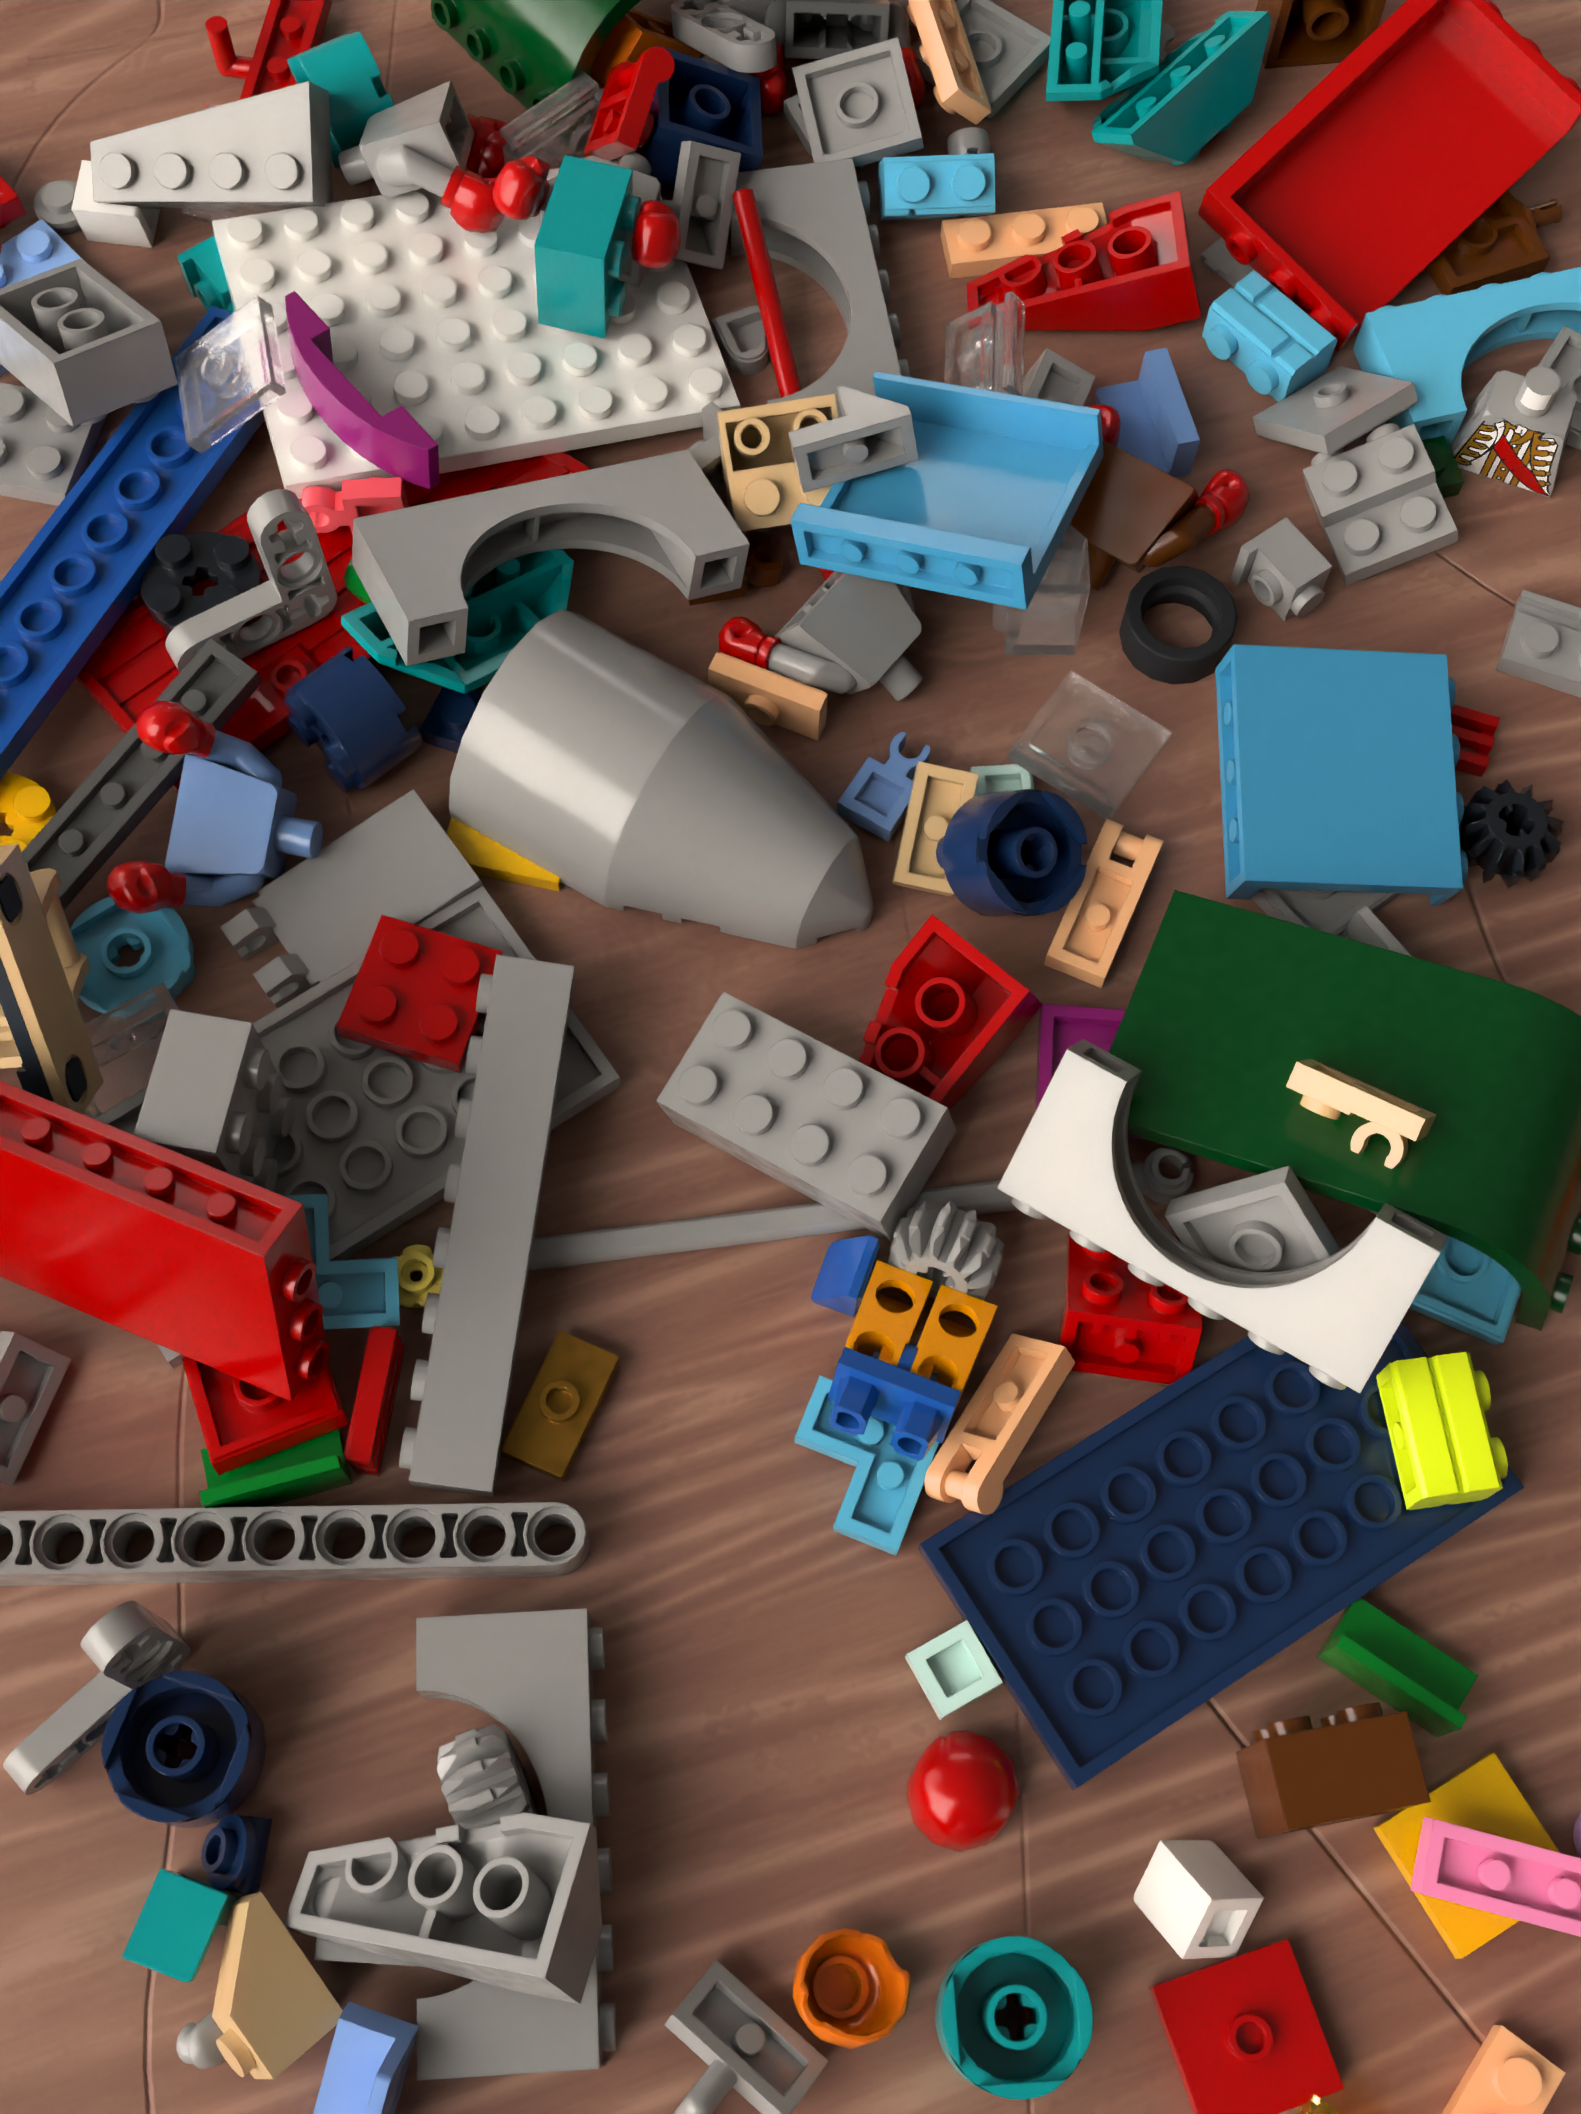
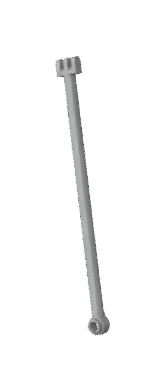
[529,1147,1194,1271]

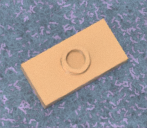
[708,652,828,741]

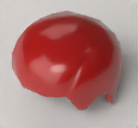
[906,1730,1020,1852]

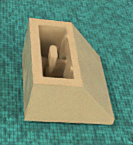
[717,393,838,534]

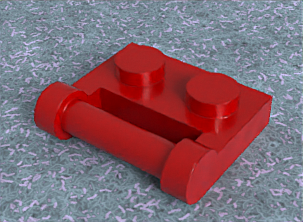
[583,46,675,161]

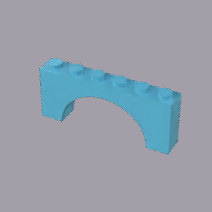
[1353,267,1581,446]

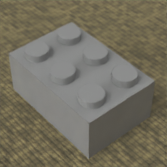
[0,258,178,427]
[134,1009,294,1191]

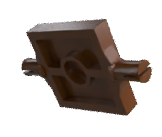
[1425,190,1562,295]

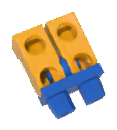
[828,1260,998,1461]

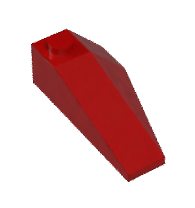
[966,191,1202,331]
[858,914,1042,1110]

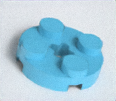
[70,897,196,1022]

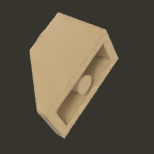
[212,1892,343,2080]

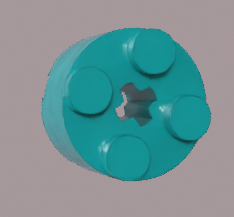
[287,30,394,168]
[935,1936,1093,2100]

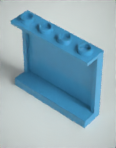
[790,371,1104,610]
[1215,644,1468,906]

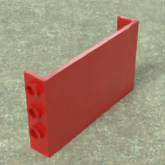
[1198,0,1581,352]
[0,1081,329,1401]

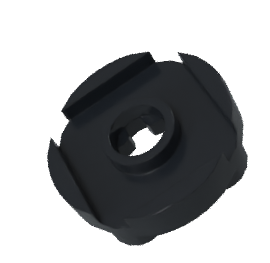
[141,532,264,635]

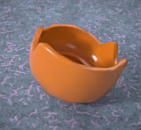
[793,1928,911,2049]

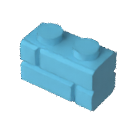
[878,153,996,221]
[1201,270,1338,402]

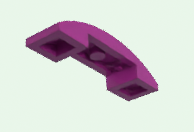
[285,291,440,489]

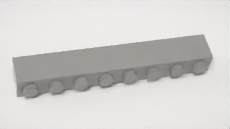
[399,954,574,1497]

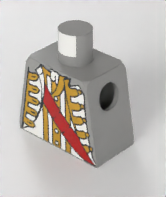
[1451,366,1578,497]

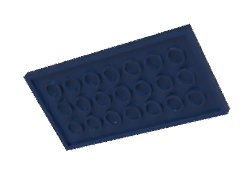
[918,1321,1524,1791]

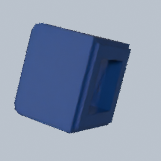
[811,1235,880,1317]

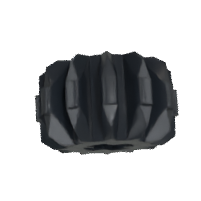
[1459,780,1564,888]

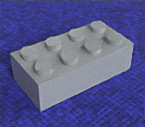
[656,991,957,1242]

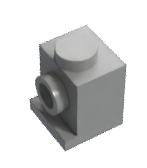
[1230,517,1332,621]

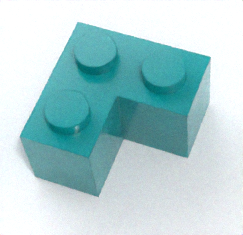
[534,155,641,338]

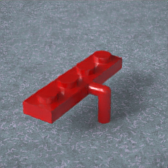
[205,0,332,100]

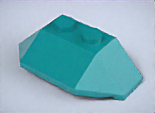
[1046,0,1163,101]
[1091,11,1271,165]
[341,549,574,694]

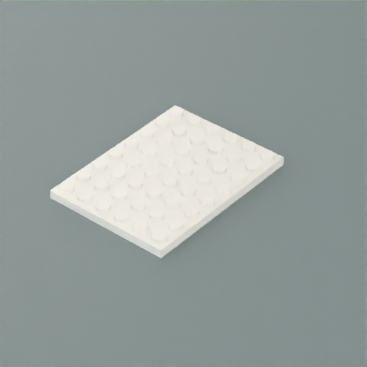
[212,159,740,499]

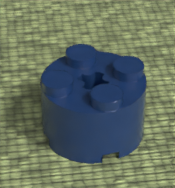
[284,646,423,794]
[936,789,1087,916]
[101,1670,266,1828]

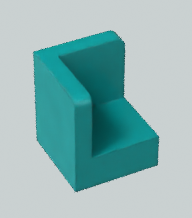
[122,1868,241,1982]

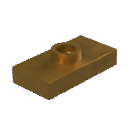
[500,1330,621,1483]

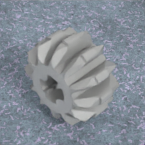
[887,1200,1005,1300]
[436,1724,538,1829]

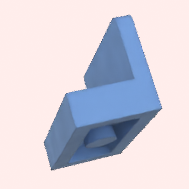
[1095,347,1200,477]
[313,2001,419,2114]

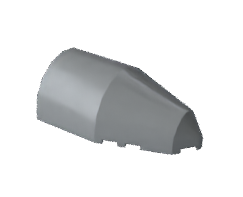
[449,609,874,949]

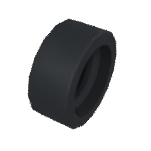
[1119,566,1238,685]

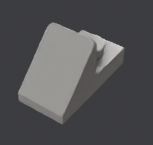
[660,141,741,269]
[788,386,919,493]

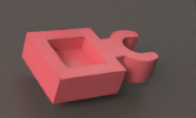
[302,476,410,535]

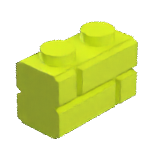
[1376,1351,1508,1510]

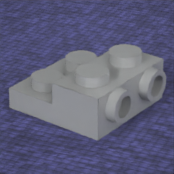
[1303,423,1458,586]

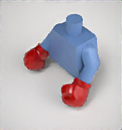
[107,701,323,914]

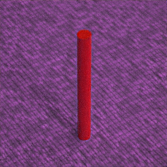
[732,188,802,398]

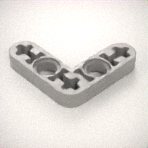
[671,0,777,73]
[165,489,337,672]
[3,1601,191,1796]

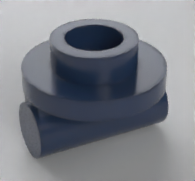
[201,1814,272,1894]

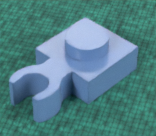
[837,732,930,842]

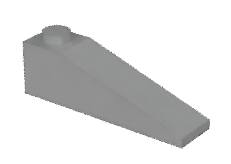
[283,1812,602,2004]

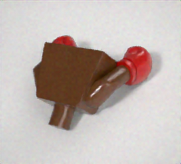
[1066,404,1250,591]

